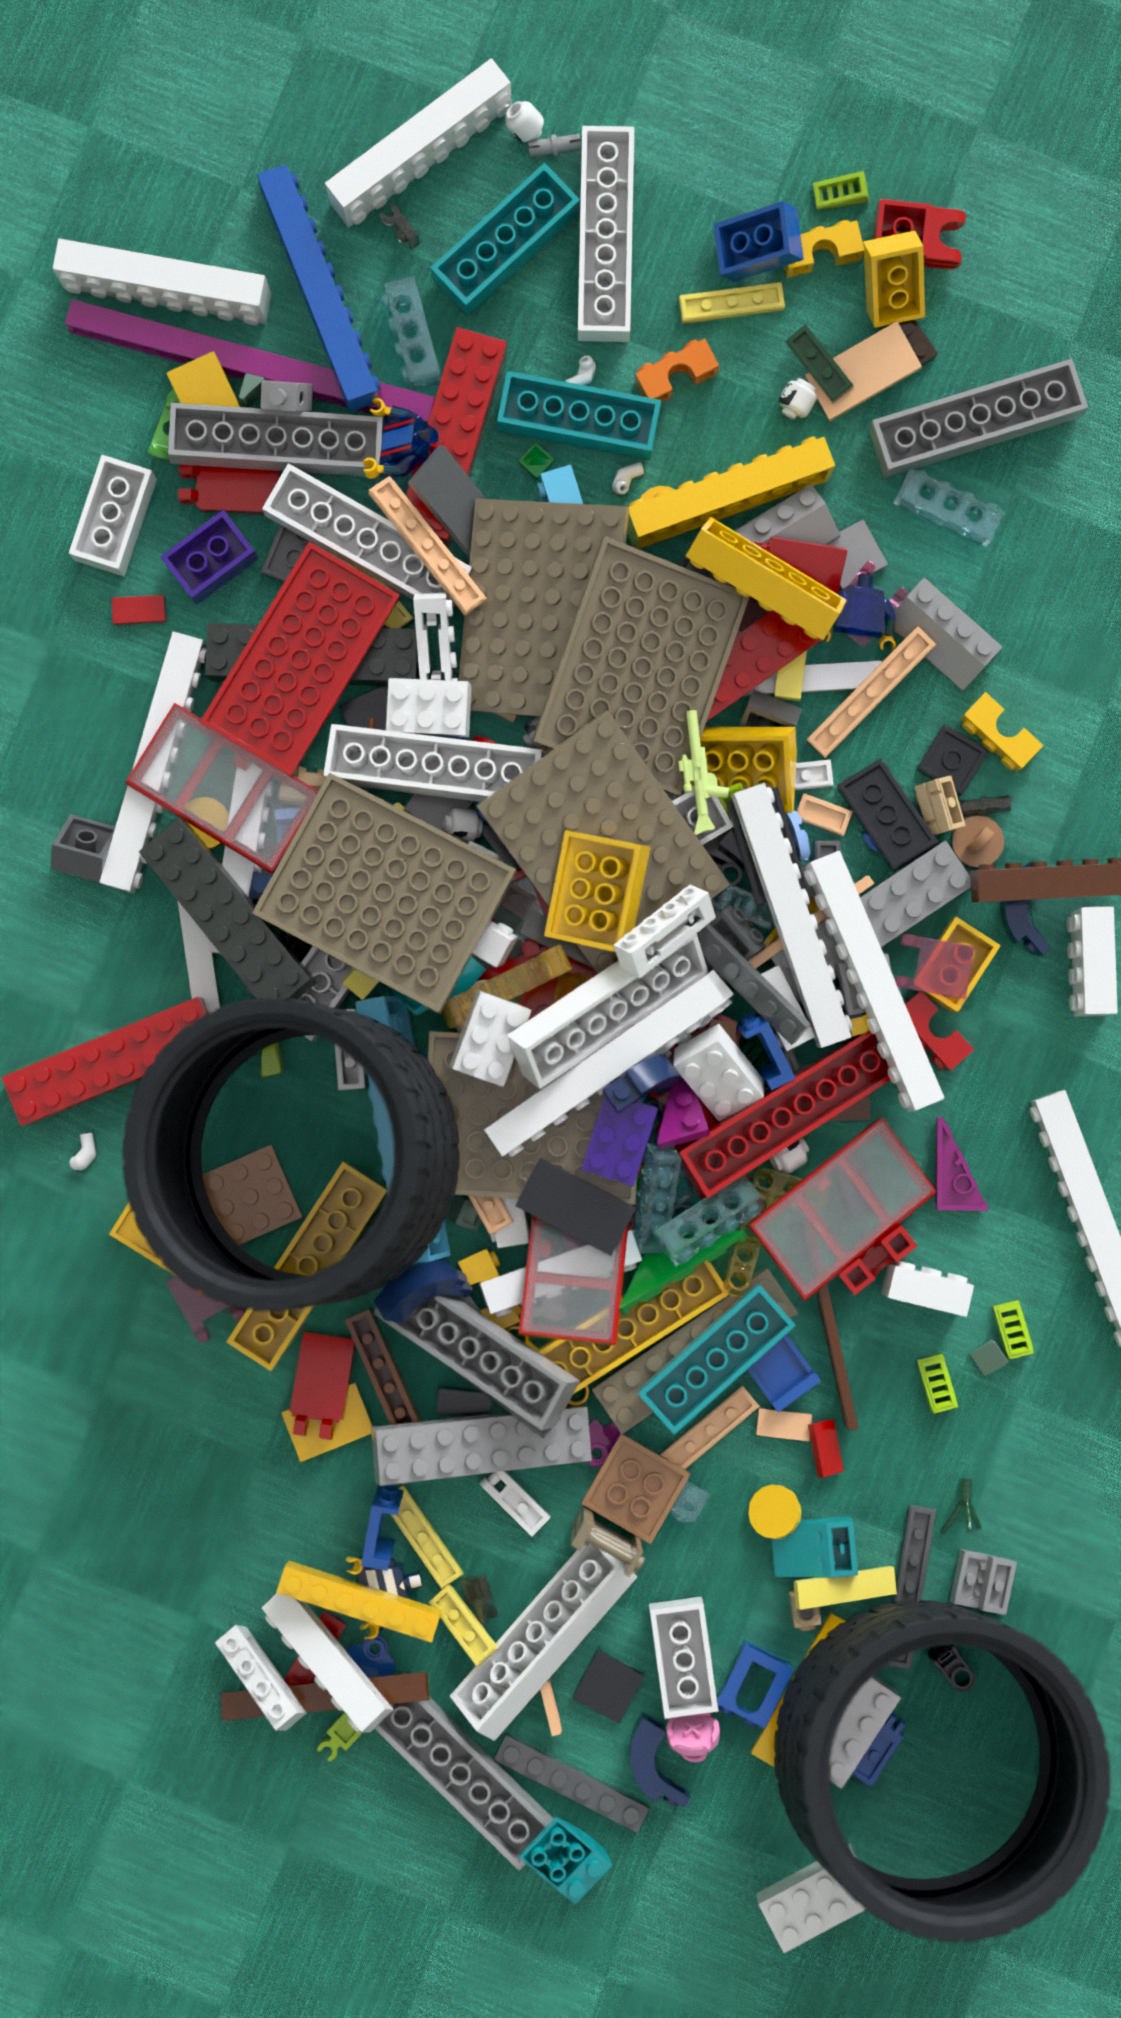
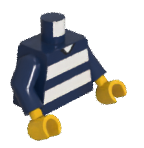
[345,1556,423,1639]

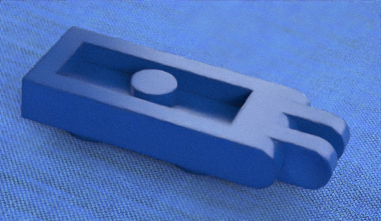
[852,1713,906,1787]

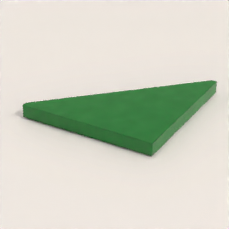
[619,1230,747,1315]

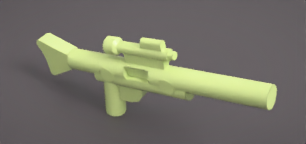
[678,710,729,835]

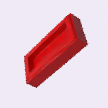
[112,595,166,625]
[808,1419,844,1478]

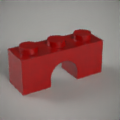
[904,990,974,1072]
[837,1224,917,1295]

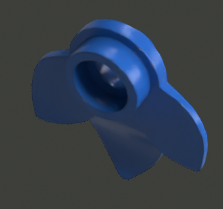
[346,1635,395,1678]

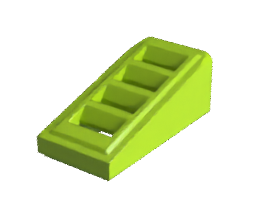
[813,171,870,210]
[260,1042,285,1078]
[992,1300,1034,1359]
[917,1353,958,1414]

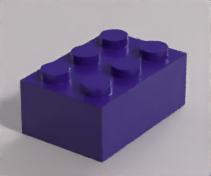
[160,510,259,605]
[581,1096,658,1186]

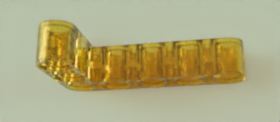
[441,944,572,1029]
[723,1168,829,1297]

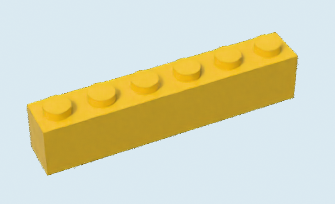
[276,1561,442,1643]

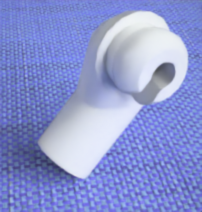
[565,356,596,386]
[612,462,644,495]
[69,1133,96,1170]

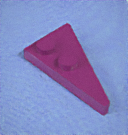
[657,1076,710,1150]
[935,1117,988,1211]

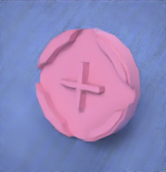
[666,1713,720,1763]

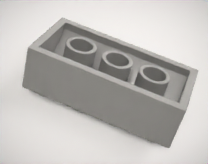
[735,484,840,545]
[885,578,1002,692]

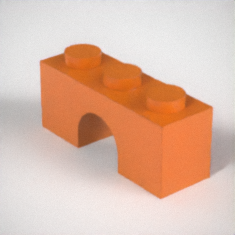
[635,338,719,402]

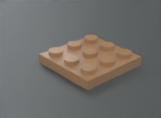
[203,1145,303,1245]
[581,1433,691,1544]

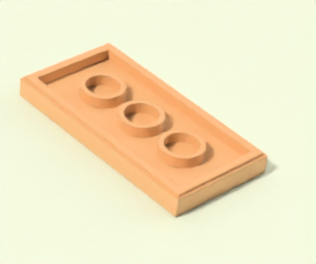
[805,321,922,421]

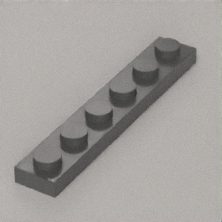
[686,916,811,1045]
[494,1733,649,1833]

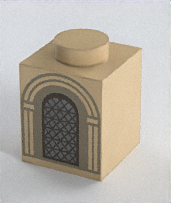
[788,1590,821,1631]

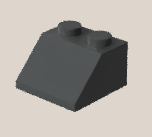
[739,690,802,727]
[51,814,115,882]

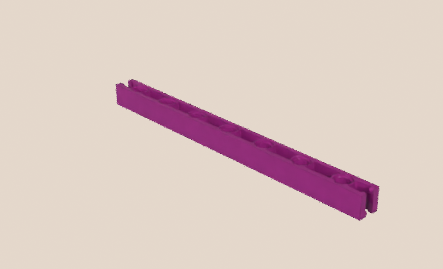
[65,300,435,429]

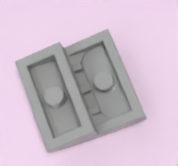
[949,1549,1017,1615]

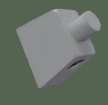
[261,380,313,412]

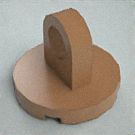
[951,815,1004,868]

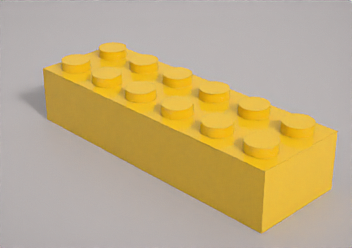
[686,517,846,640]

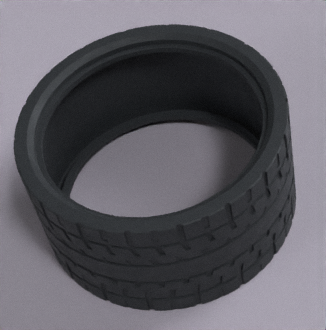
[122,997,460,1311]
[774,1600,1111,1942]

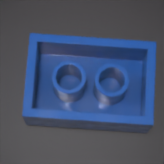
[714,201,804,282]

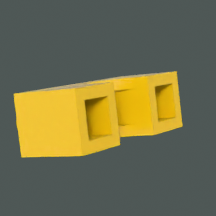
[784,220,864,278]
[960,692,1044,772]
[458,1247,521,1329]

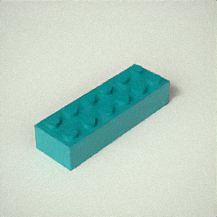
[430,163,580,316]
[497,371,661,460]
[637,1283,796,1435]

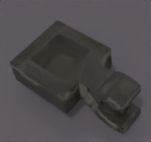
[379,203,420,250]
[460,1575,497,1623]

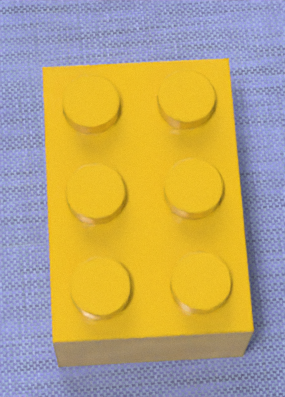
[863,231,925,328]
[909,917,1001,1014]

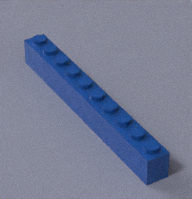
[257,164,381,412]

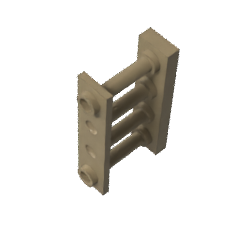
[571,1505,644,1577]

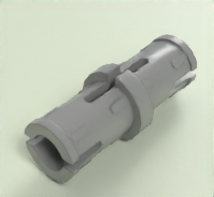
[528,133,582,158]

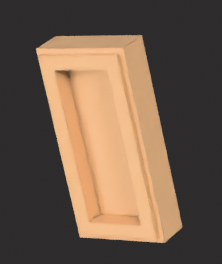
[796,793,853,837]
[756,1408,812,1441]
[540,1678,562,1736]

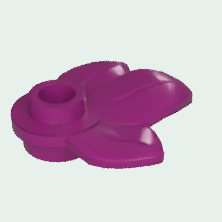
[586,1419,625,1467]

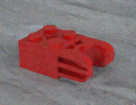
[872,199,966,270]

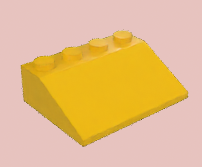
[690,727,797,812]
[544,830,651,952]

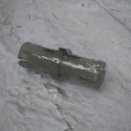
[958,795,1011,817]

